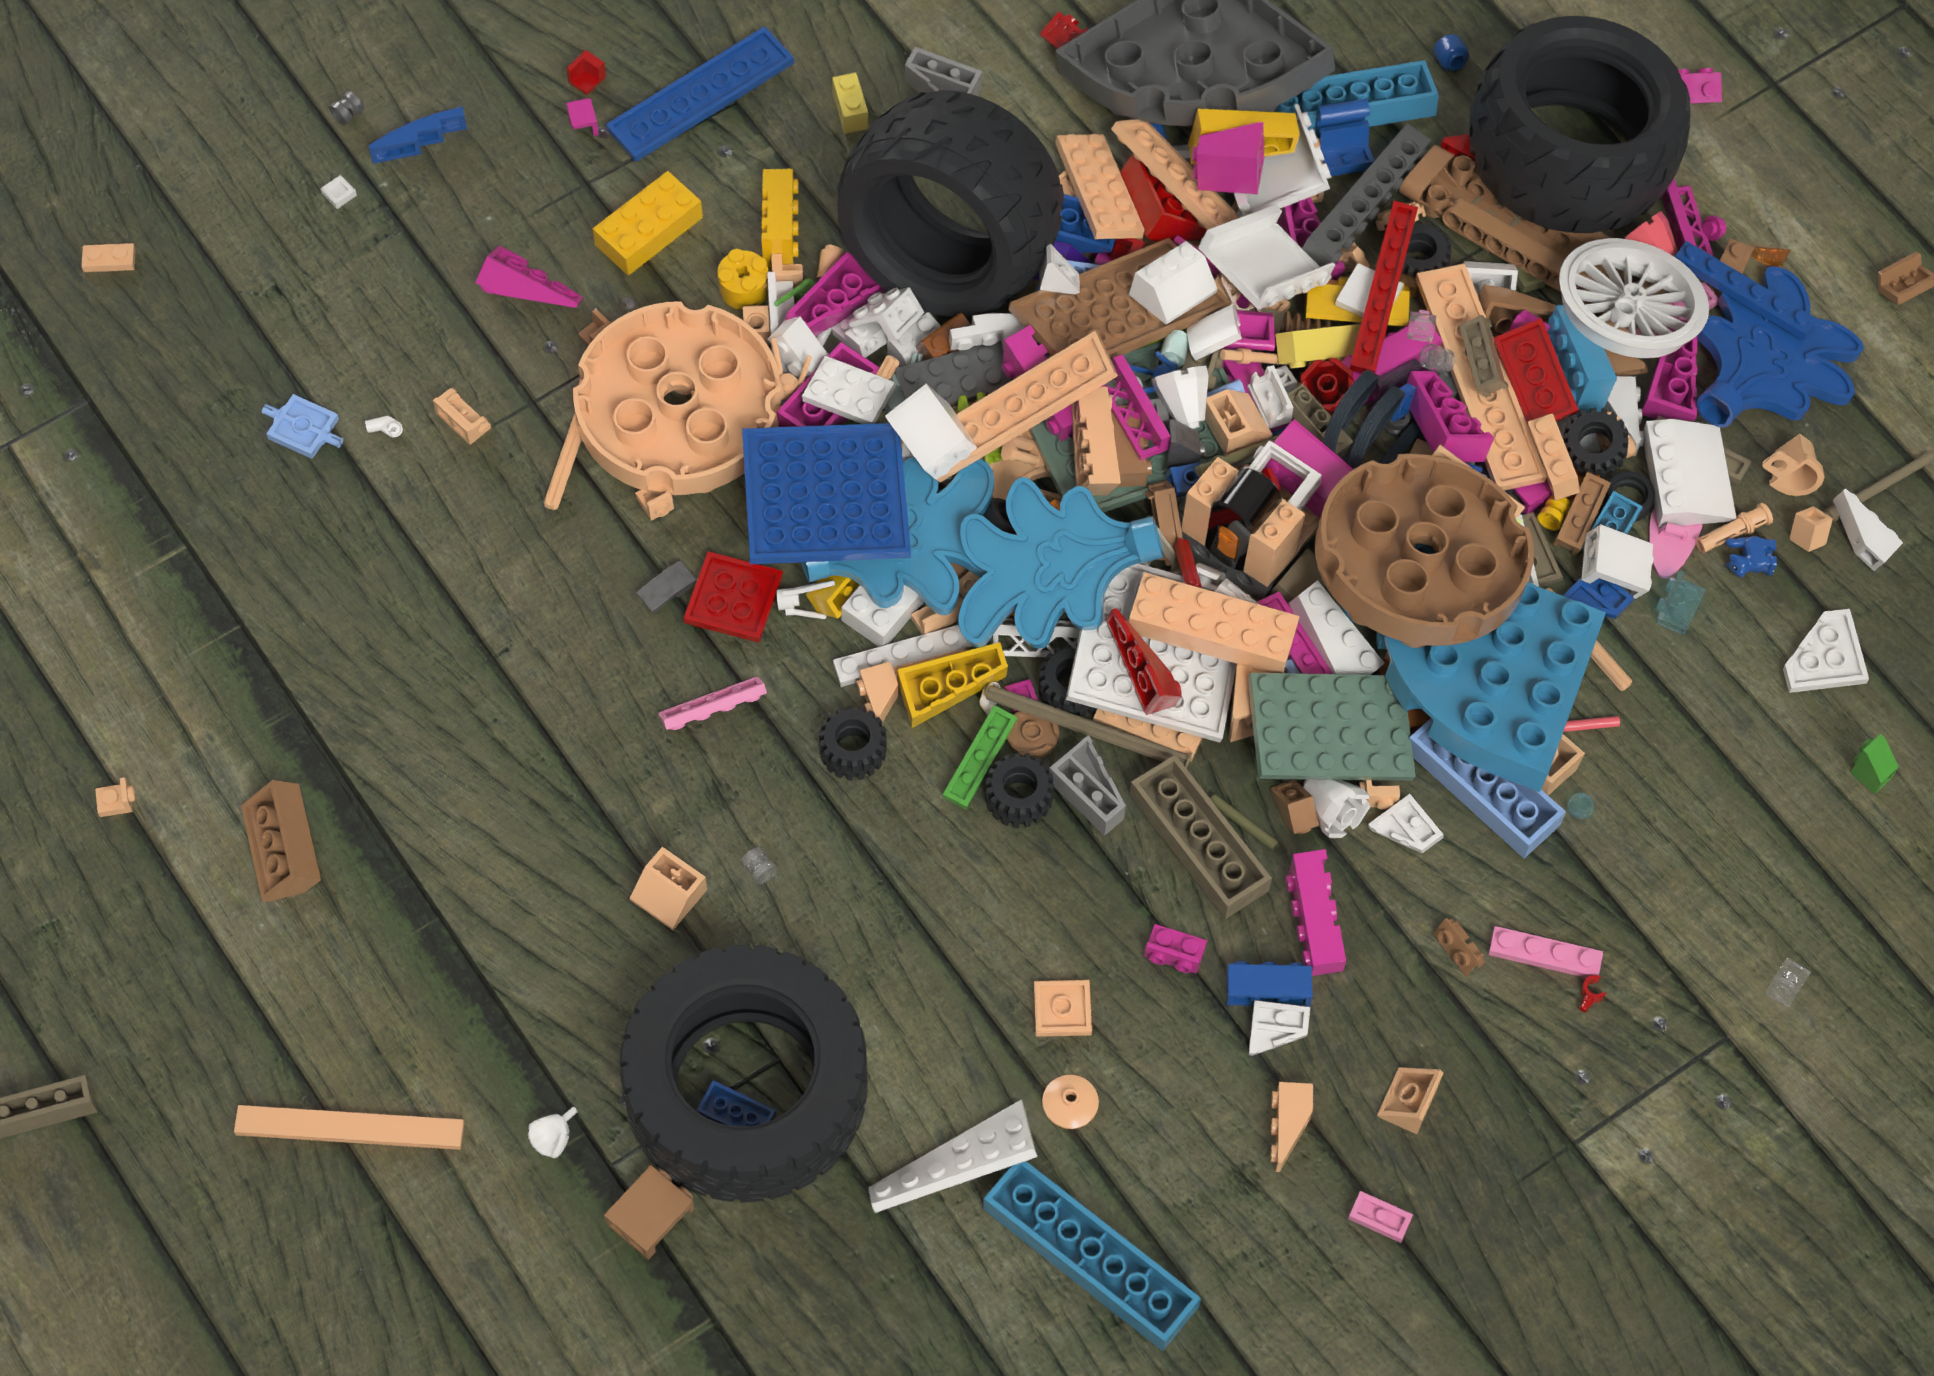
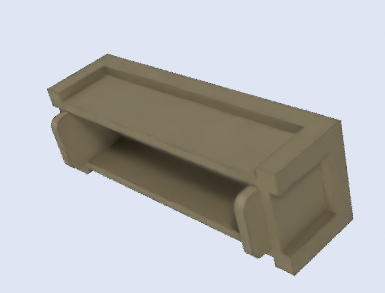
[1459,315,1509,398]

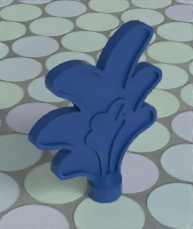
[1697,266,1864,427]

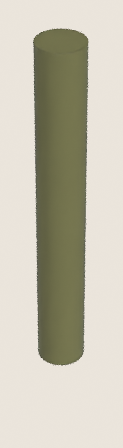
[1210,794,1279,851]

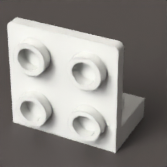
[848,287,925,342]

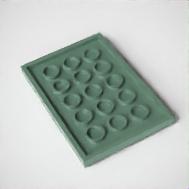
[1248,673,1416,781]

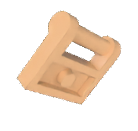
[1001,430,1045,469]

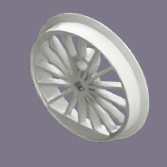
[1559,238,1709,358]

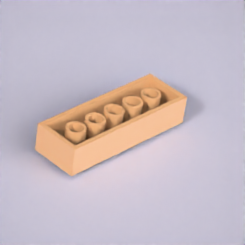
[1129,572,1300,673]

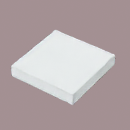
[1335,263,1404,318]

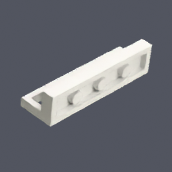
[767,272,794,374]
[993,619,1080,657]

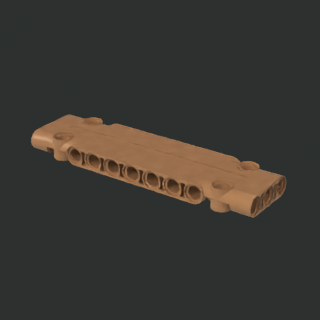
[1399,145,1666,329]

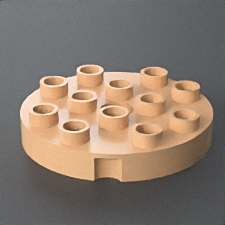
[573,301,782,495]

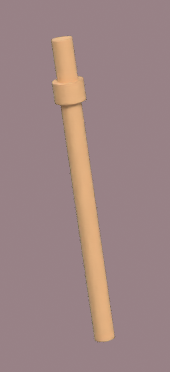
[1220,348,1328,367]

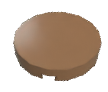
[1007,711,1059,759]

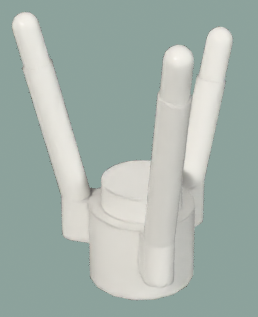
[777,581,835,619]

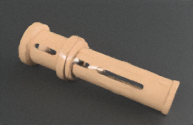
[1695,503,1773,554]

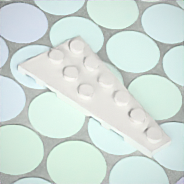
[868,1099,1037,1213]

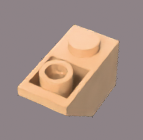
[856,662,898,723]

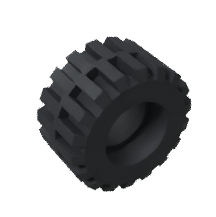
[1399,221,1452,290]
[1563,408,1629,478]
[1038,645,1095,717]
[819,706,887,781]
[985,753,1054,828]

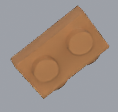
[1878,252,1934,305]

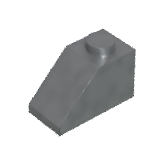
[1165,419,1205,469]

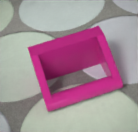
[1226,310,1275,351]

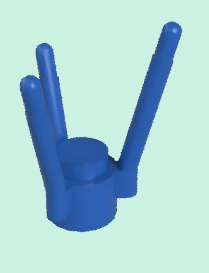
[1129,352,1178,393]

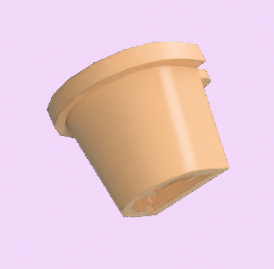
[1762,434,1824,496]

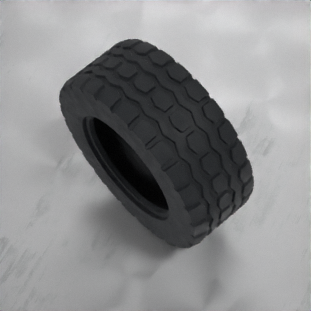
[620,945,868,1202]

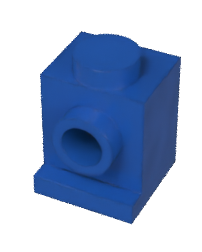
[1165,462,1201,498]

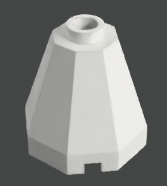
[1152,366,1208,429]
[1303,779,1370,838]

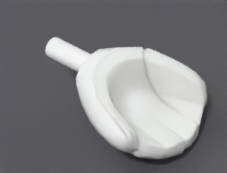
[528,1107,577,1158]

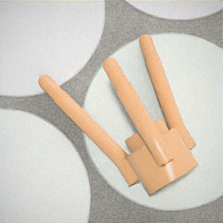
[771,337,812,400]

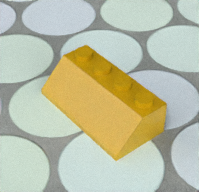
[1304,277,1410,326]

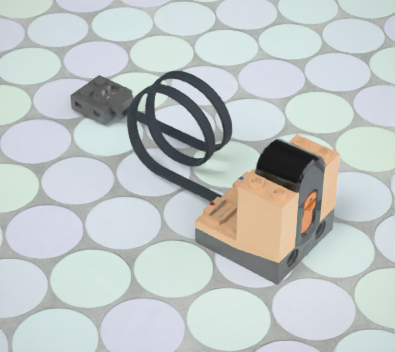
[1181,353,1461,600]

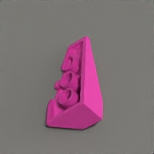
[475,245,584,308]

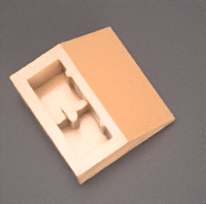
[1205,389,1272,455]
[630,847,707,930]

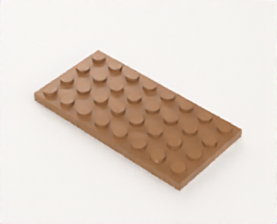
[1009,238,1231,360]

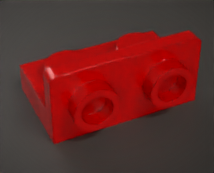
[1040,11,1088,49]

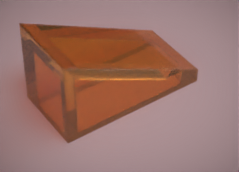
[1751,247,1791,268]

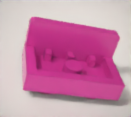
[1678,68,1722,104]

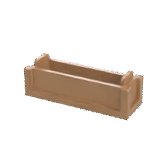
[1552,472,1611,556]
[1145,480,1183,566]

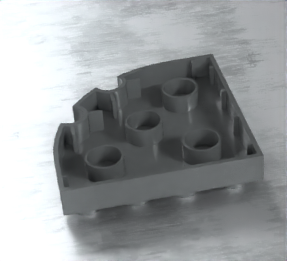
[1055,0,1335,126]

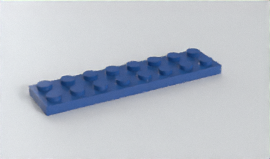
[606,26,794,163]

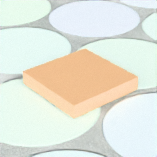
[1034,980,1092,1037]

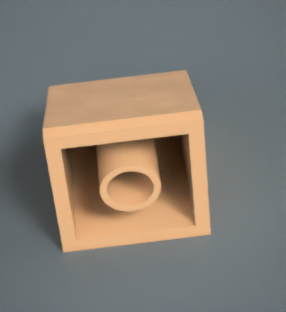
[1229,664,1268,742]

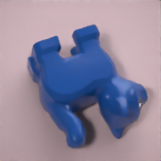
[1725,536,1777,577]

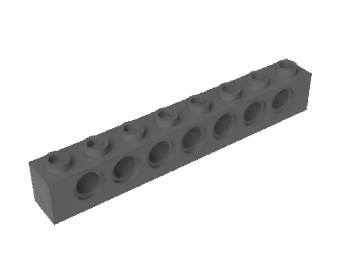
[1302,123,1431,267]

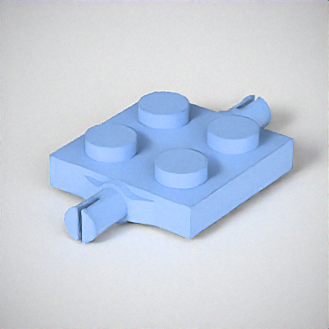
[262,394,343,459]

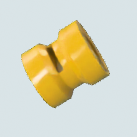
[1537,494,1571,531]

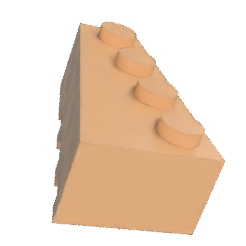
[1071,387,1121,496]

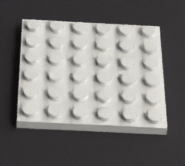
[1066,564,1250,742]

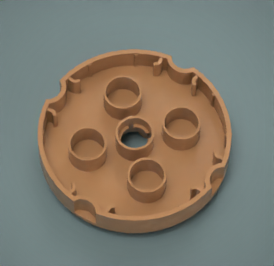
[1315,454,1534,648]

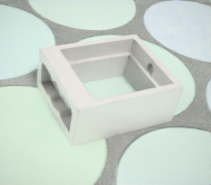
[1241,440,1321,510]

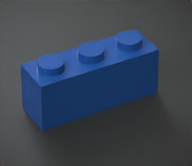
[1226,961,1312,1007]

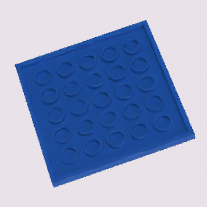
[742,423,911,564]

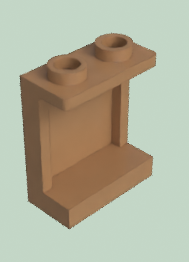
[604,1165,694,1260]

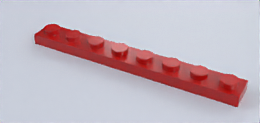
[1349,201,1418,373]

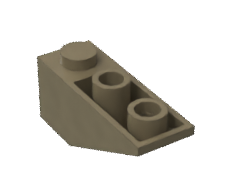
[1287,383,1353,457]

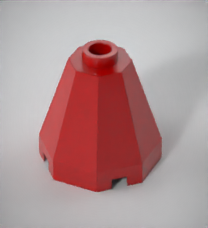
[1301,358,1354,415]

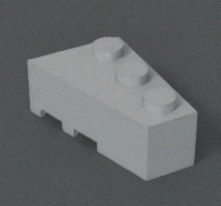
[905,47,982,96]
[1049,735,1126,836]

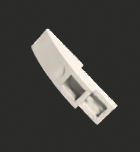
[949,313,1040,350]

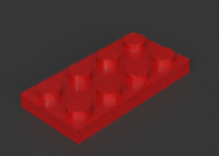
[1493,318,1580,427]

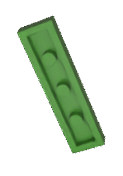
[942,705,1018,810]

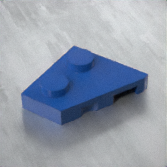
[1563,577,1634,619]

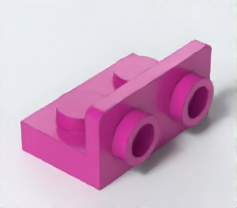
[1144,924,1207,974]

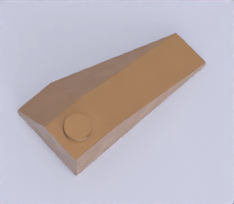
[1478,284,1556,337]

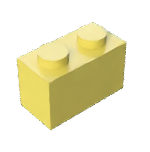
[832,73,868,134]

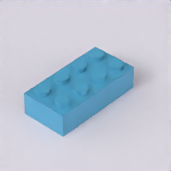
[1581,491,1643,550]

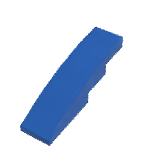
[369,107,467,164]

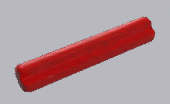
[1174,538,1202,588]

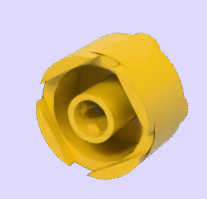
[717,249,768,310]

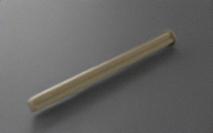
[986,685,1193,769]

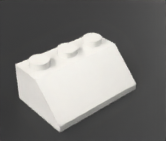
[1129,241,1217,325]

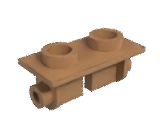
[1433,918,1486,976]

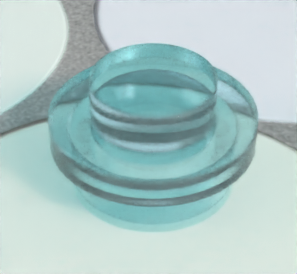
[1567,793,1595,819]

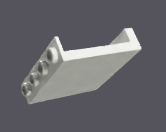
[1234,104,1331,216]
[1198,205,1335,310]

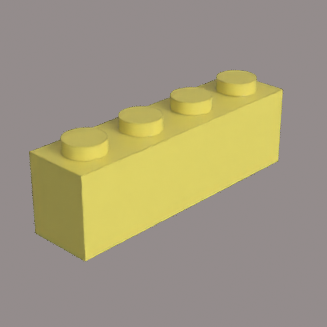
[1275,324,1361,368]

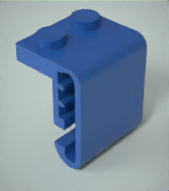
[1316,98,1375,176]

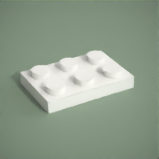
[802,356,895,424]

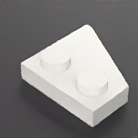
[1368,794,1443,853]
[1249,1001,1310,1056]

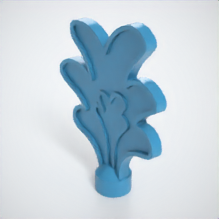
[801,457,994,615]
[959,477,1164,649]

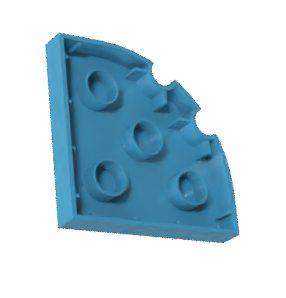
[1376,543,1606,792]

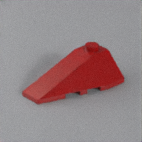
[1105,608,1182,715]

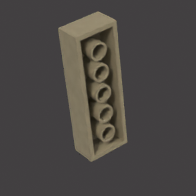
[1129,754,1272,919]

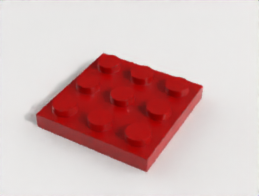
[683,551,783,643]

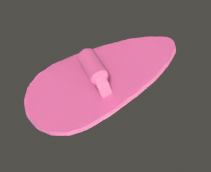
[1649,507,1702,579]

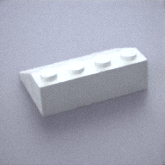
[1643,419,1737,528]

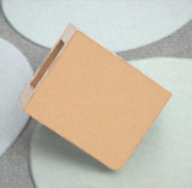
[772,254,803,288]
[1790,506,1833,552]

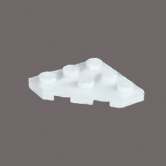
[1783,609,1869,693]

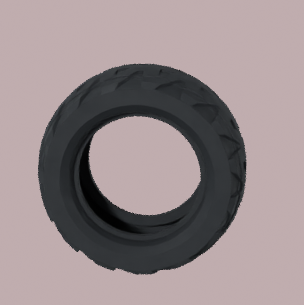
[1469,16,1691,233]
[835,90,1064,317]

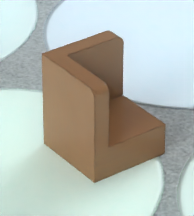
[579,309,611,346]

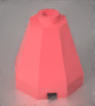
[1624,211,1678,257]

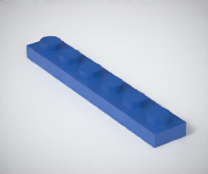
[1675,241,1817,340]

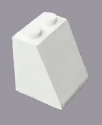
[885,384,977,480]

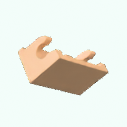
[433,388,491,445]

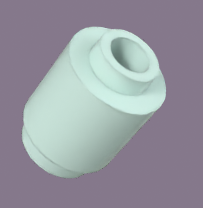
[1159,330,1189,369]

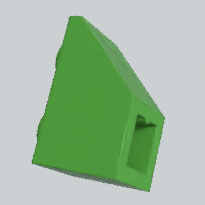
[1851,734,1899,794]

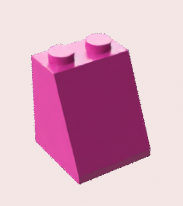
[1192,122,1265,194]

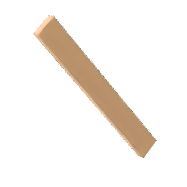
[234,1105,464,1150]

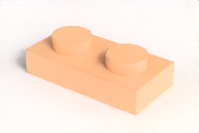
[82,243,136,272]

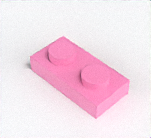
[1348,1191,1413,1243]

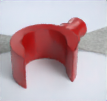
[1579,975,1607,1013]

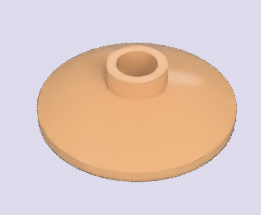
[1042,1075,1099,1129]

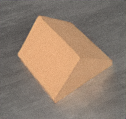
[1377,1067,1443,1134]

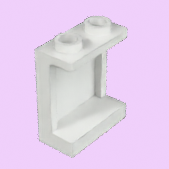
[1581,524,1654,599]

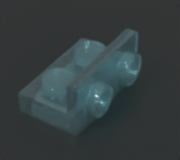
[1655,570,1706,635]

